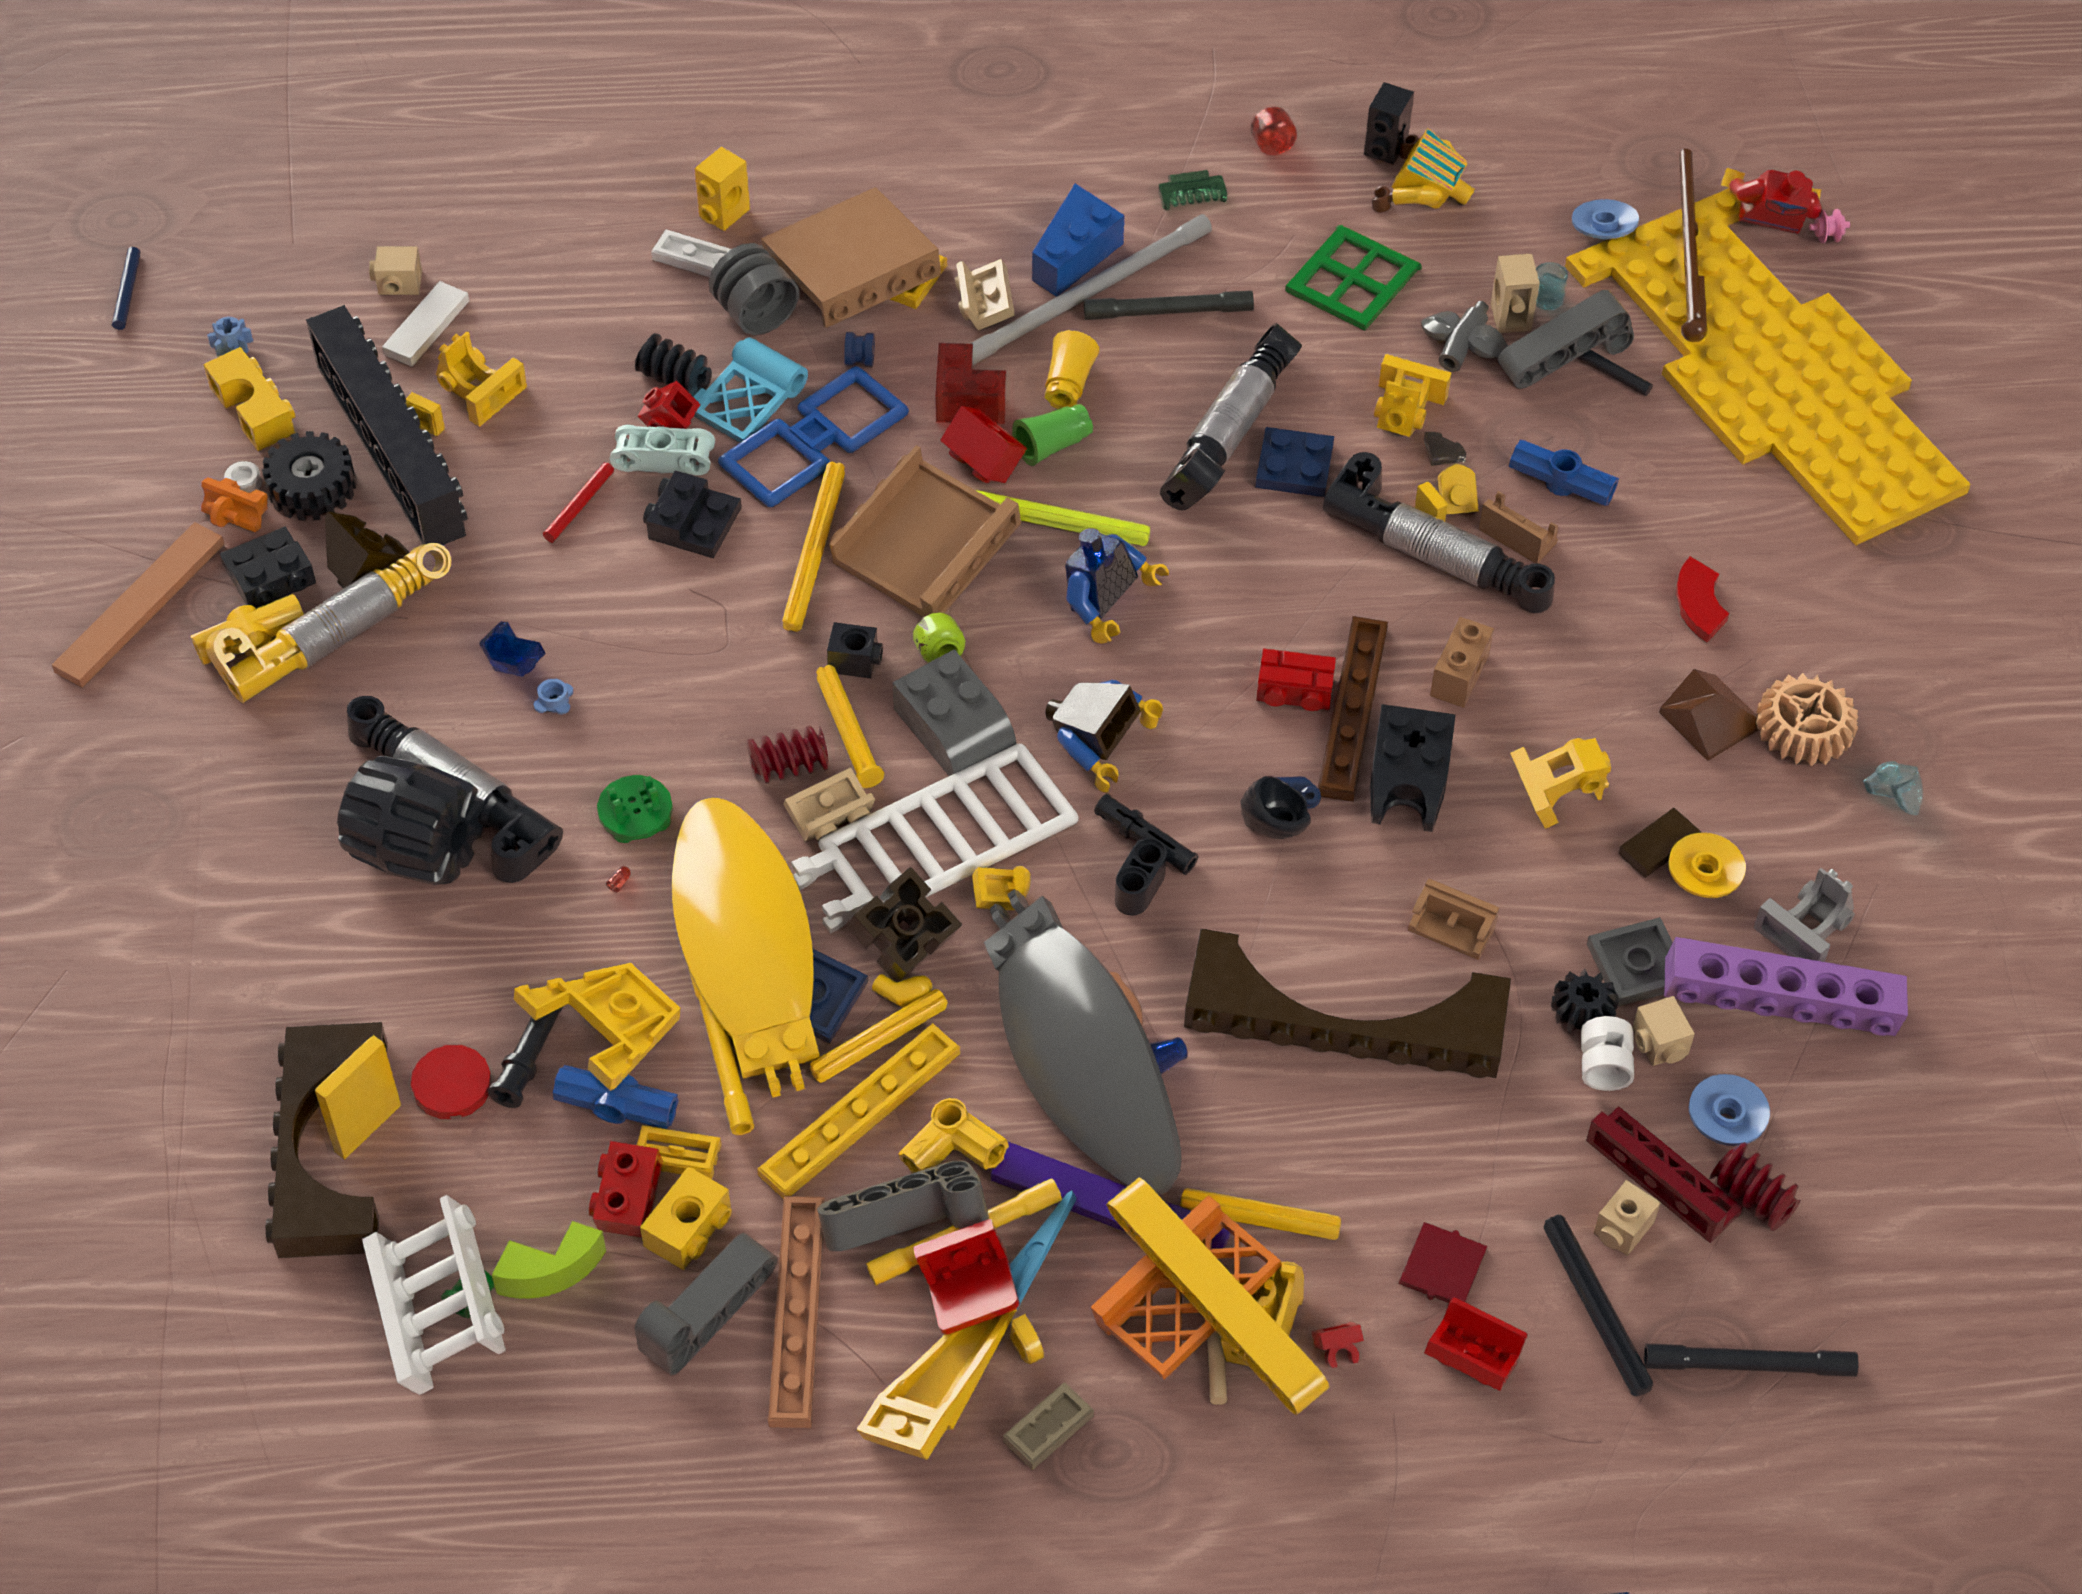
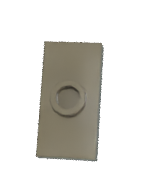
[1003,1382,1094,1471]

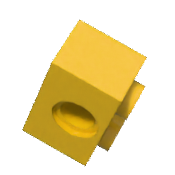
[694,146,750,231]
[640,1166,732,1270]

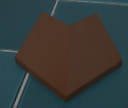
[1659,669,1758,761]

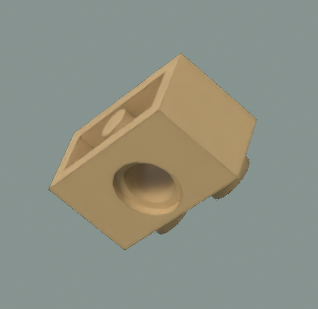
[1491,254,1540,333]

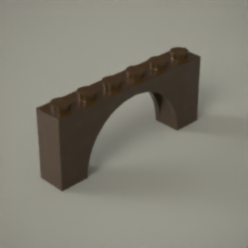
[265,1022,388,1258]

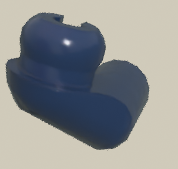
[1276,776,1321,809]

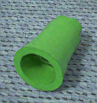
[1012,404,1093,466]

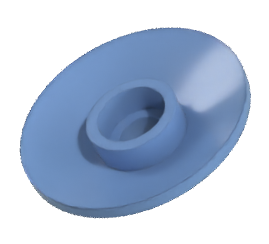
[1572,199,1639,240]
[1689,1074,1770,1146]

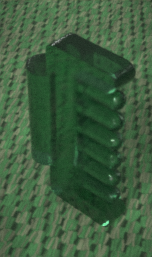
[1158,170,1228,210]

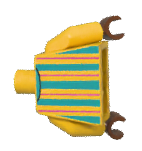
[1372,128,1475,213]

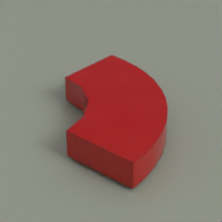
[1676,556,1730,643]

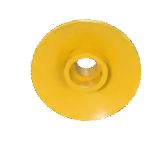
[1668,833,1746,898]

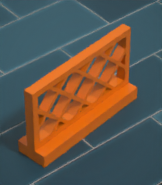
[1091,1195,1282,1380]

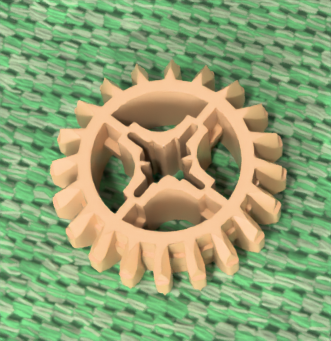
[1756,673,1858,767]

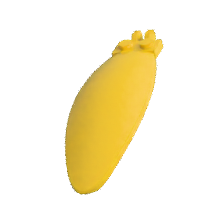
[672,798,820,1098]

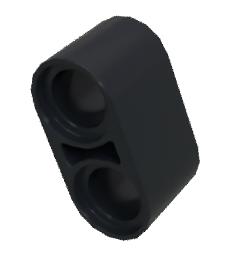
[1115,838,1167,916]

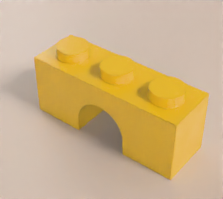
[203,347,296,451]

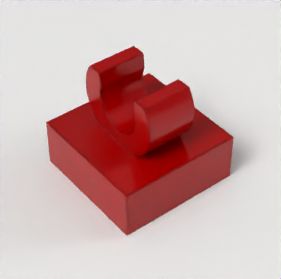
[1311,1322,1364,1368]

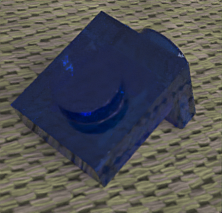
[479,621,546,677]

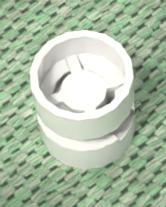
[1581,1016,1634,1091]

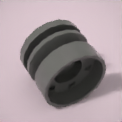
[708,243,799,335]

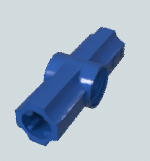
[1509,439,1619,506]
[552,1065,678,1129]

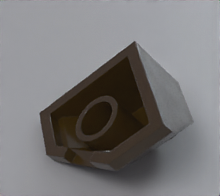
[325,512,410,589]

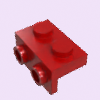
[1424,1298,1528,1391]

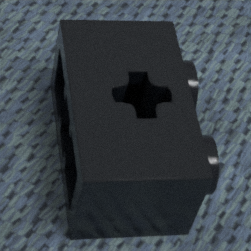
[1364,82,1414,165]

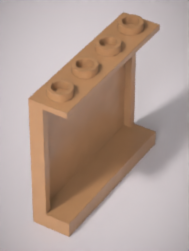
[761,187,941,328]
[829,445,1021,617]

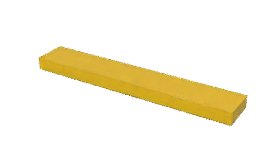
[757,1023,960,1199]

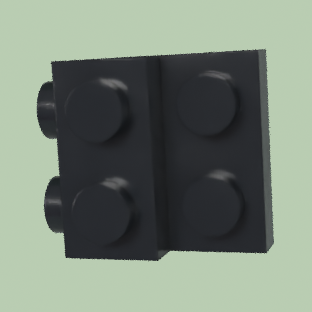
[643,470,742,559]
[219,526,316,608]

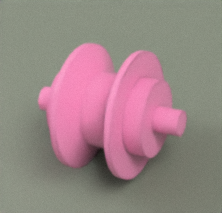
[1809,209,1850,243]

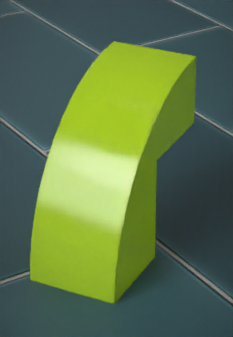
[492,1221,606,1299]

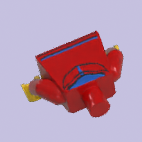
[1721,168,1822,234]

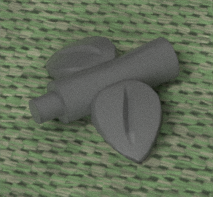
[1421,301,1508,372]

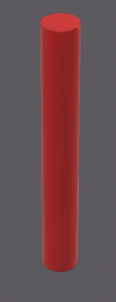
[543,462,614,543]

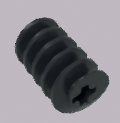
[635,333,712,397]

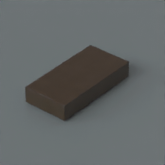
[1618,808,1701,878]

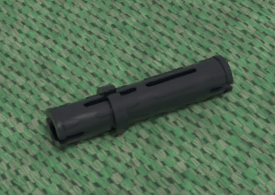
[1094,793,1199,875]

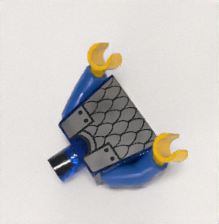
[1065,528,1169,644]

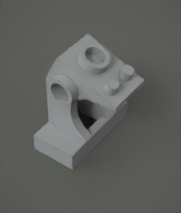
[1754,868,1855,962]

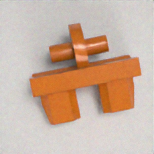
[201,477,268,532]

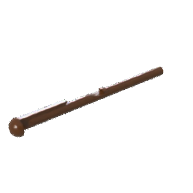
[1679,148,1708,342]

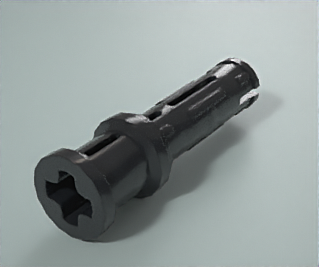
[488,1007,563,1108]

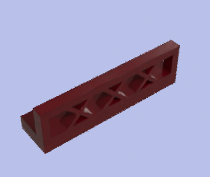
[1586,1106,1743,1243]

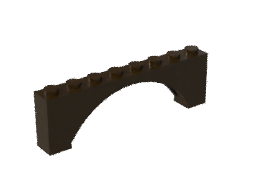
[1184,928,1511,1078]

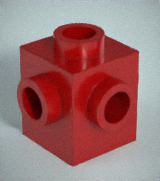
[637,381,701,429]

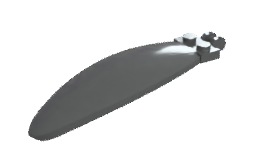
[984,889,1182,1195]

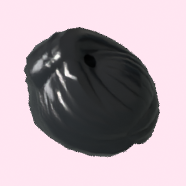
[1240,776,1311,839]

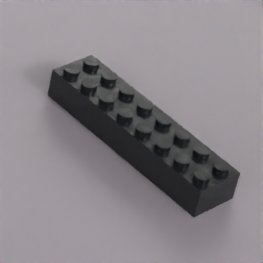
[306,305,468,545]

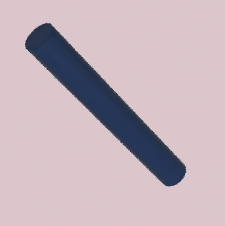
[112,247,141,330]

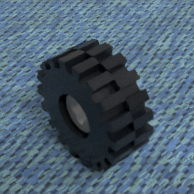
[262,431,357,521]

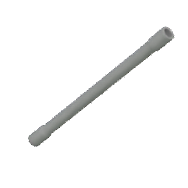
[961,214,1212,366]

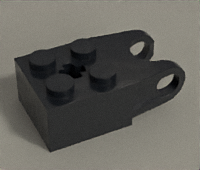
[1369,704,1456,832]

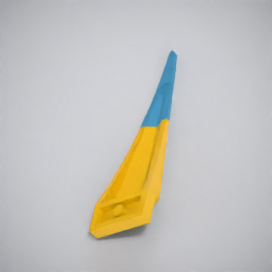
[857,1191,1076,1460]

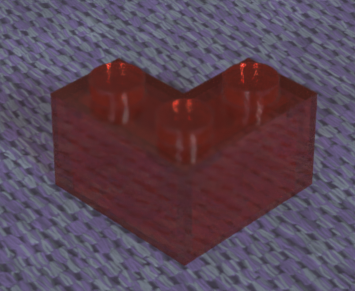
[935,343,1006,424]

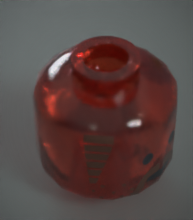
[1251,106,1297,156]

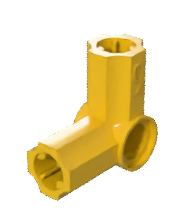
[898,1098,1009,1173]

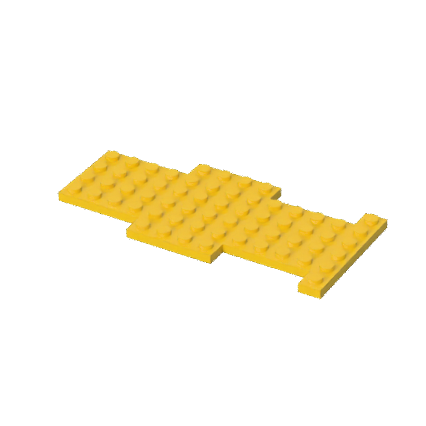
[1565,188,1971,546]

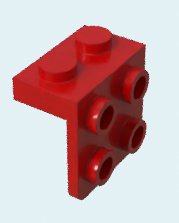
[913,1218,1019,1335]

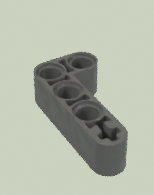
[1498,290,1634,389]
[817,1160,989,1251]
[634,1233,778,1375]

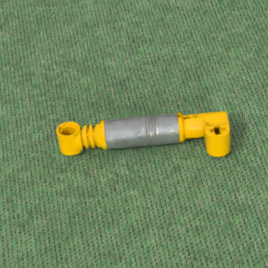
[206,543,451,703]

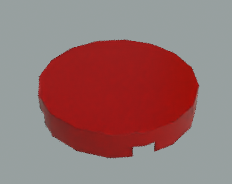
[411,1045,492,1119]

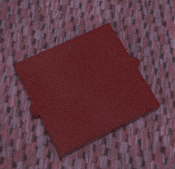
[1399,1222,1488,1303]

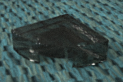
[1424,432,1467,466]

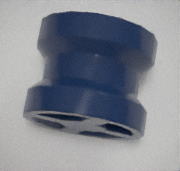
[844,332,875,367]

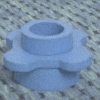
[534,679,574,715]

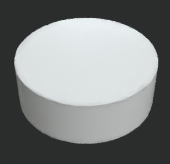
[224,461,262,493]

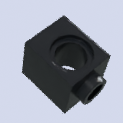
[827,622,883,679]

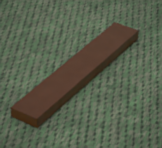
[1318,616,1388,802]

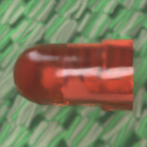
[606,866,631,893]

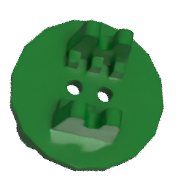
[597,775,673,843]

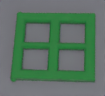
[1285,225,1422,331]

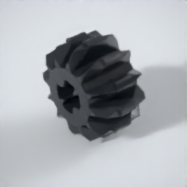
[1551,969,1619,1033]

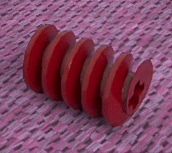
[747,726,829,784]
[1709,1142,1800,1231]

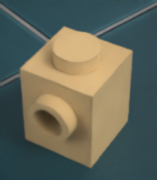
[369,246,422,295]
[1632,996,1695,1066]
[1594,1180,1661,1256]

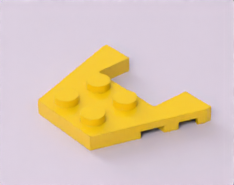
[513,963,681,1091]

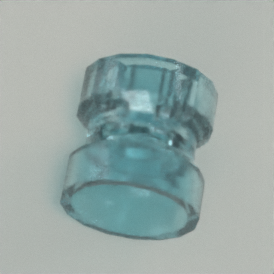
[1536,262,1568,310]

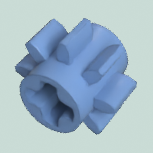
[207,317,253,357]

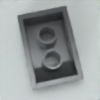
[892,649,1016,776]

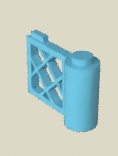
[694,337,808,442]

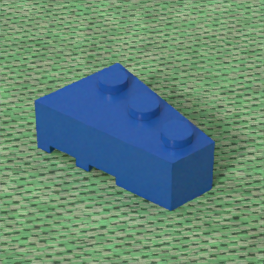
[1032,183,1125,297]

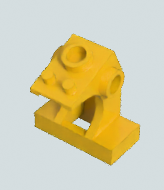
[435,332,527,427]
[1374,354,1451,437]
[1510,738,1611,829]

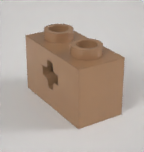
[1430,617,1494,708]

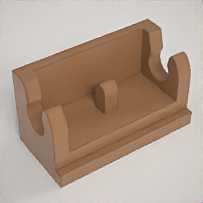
[1479,491,1559,564]
[1408,878,1500,960]

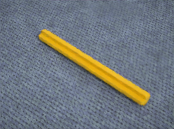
[782,461,845,632]

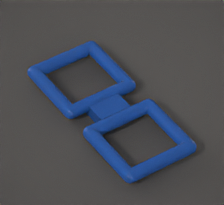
[718,366,909,508]

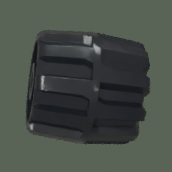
[337,756,485,885]

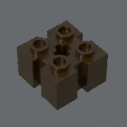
[846,867,962,982]

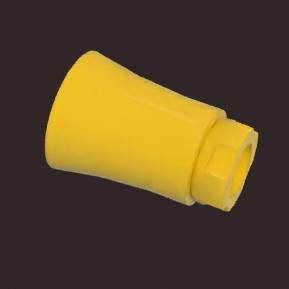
[1045,330,1100,409]

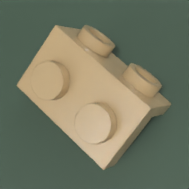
[955,259,1015,331]
[783,767,875,842]

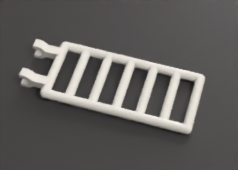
[791,743,1079,934]

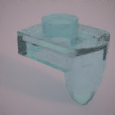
[1863,761,1923,816]

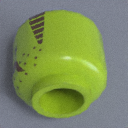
[913,612,966,663]

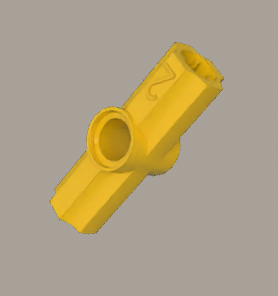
[190,594,304,665]

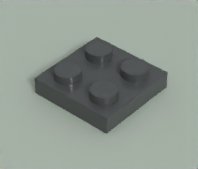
[1587,917,1673,1007]

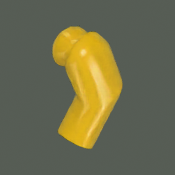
[872,974,933,1007]

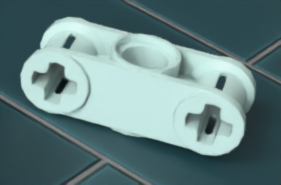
[610,425,715,475]

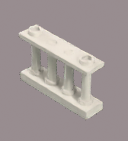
[362,1195,506,1395]

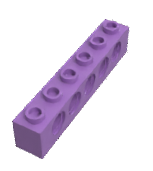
[1664,937,1908,1036]

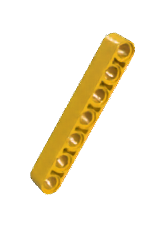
[1106,1178,1330,1415]

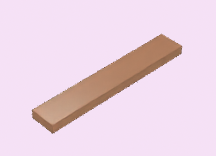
[52,522,224,688]
[768,1196,825,1428]

